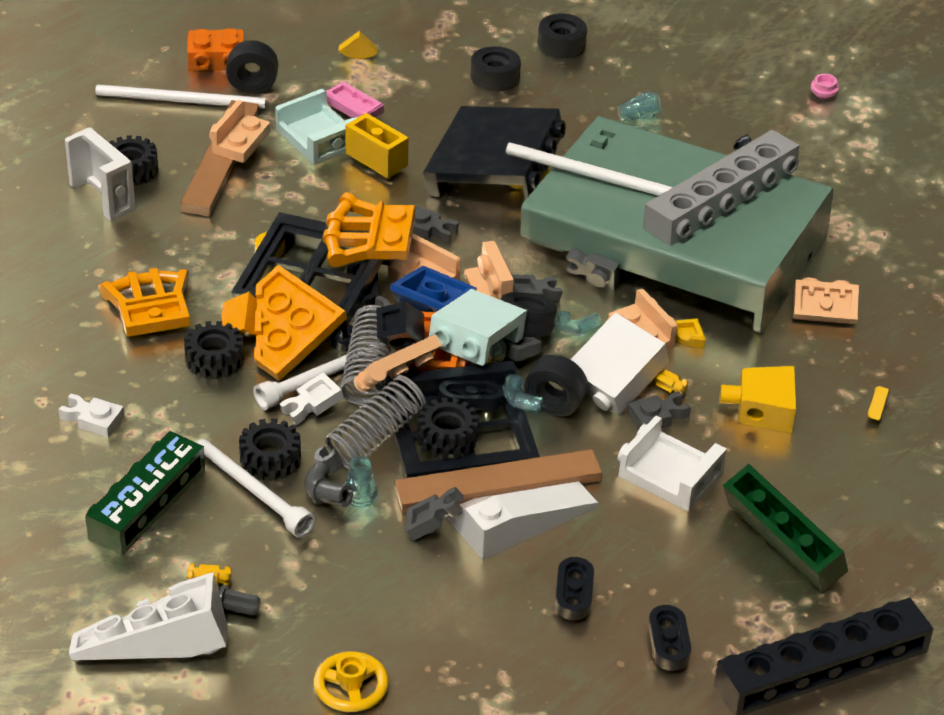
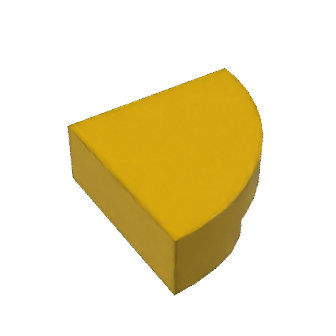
[339,31,378,59]
[675,319,706,348]
[867,386,890,421]

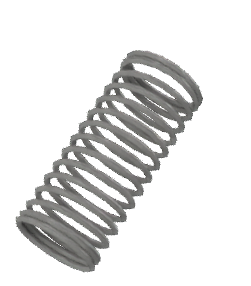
[340,305,391,405]
[325,375,426,470]

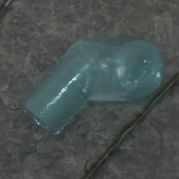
[554,311,602,336]
[502,374,543,414]

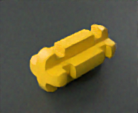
[650,369,689,396]
[187,563,232,586]

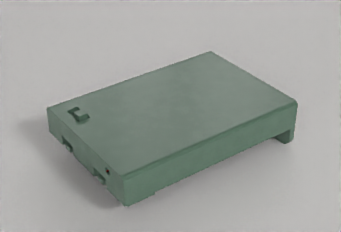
[521,116,834,334]

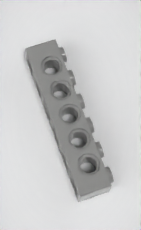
[643,129,800,246]

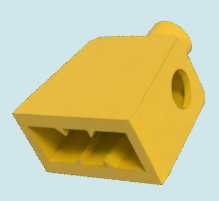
[719,366,796,433]

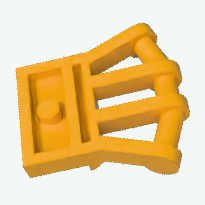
[322,192,416,267]
[98,267,190,337]

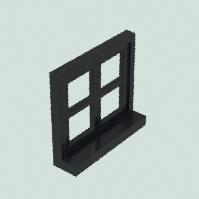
[231,212,394,326]
[384,361,540,478]

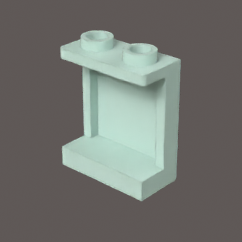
[275,89,357,165]
[429,289,527,366]

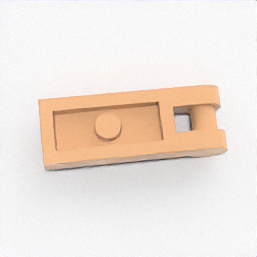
[354,334,442,393]

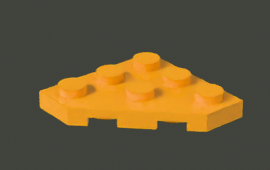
[254,265,347,381]

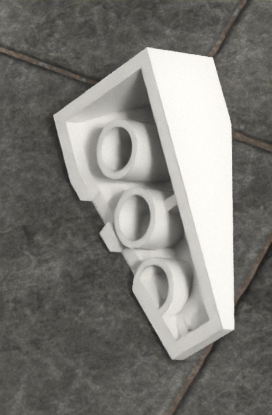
[447,481,598,560]
[69,572,228,660]

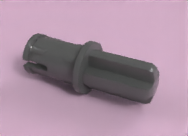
[218,584,261,616]

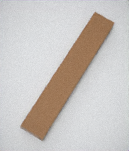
[180,100,260,216]
[394,449,602,513]

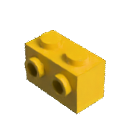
[345,113,409,178]

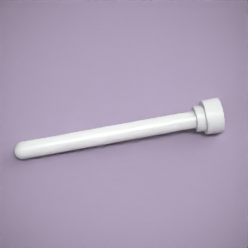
[254,343,391,410]
[197,439,316,538]

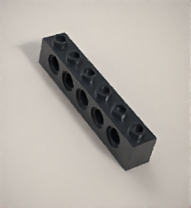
[714,597,934,715]

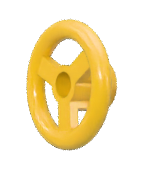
[314,651,389,712]

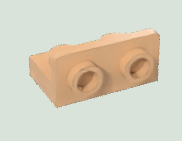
[209,99,271,163]
[388,233,460,280]
[464,240,514,300]
[792,277,859,324]
[608,289,677,351]

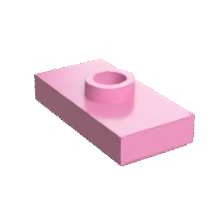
[326,82,384,118]

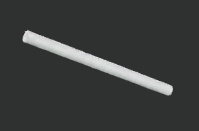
[95,84,267,109]
[506,142,673,196]

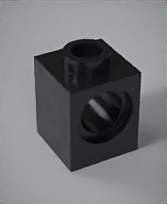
[376,301,425,351]

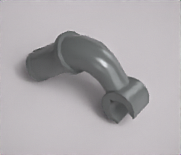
[304,446,353,507]

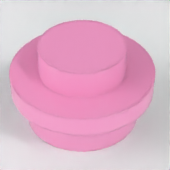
[811,74,839,99]

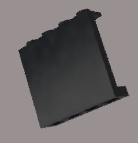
[423,106,566,200]

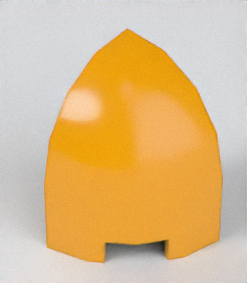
[221,292,257,337]

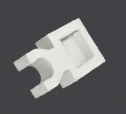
[280,372,344,426]
[59,393,124,437]

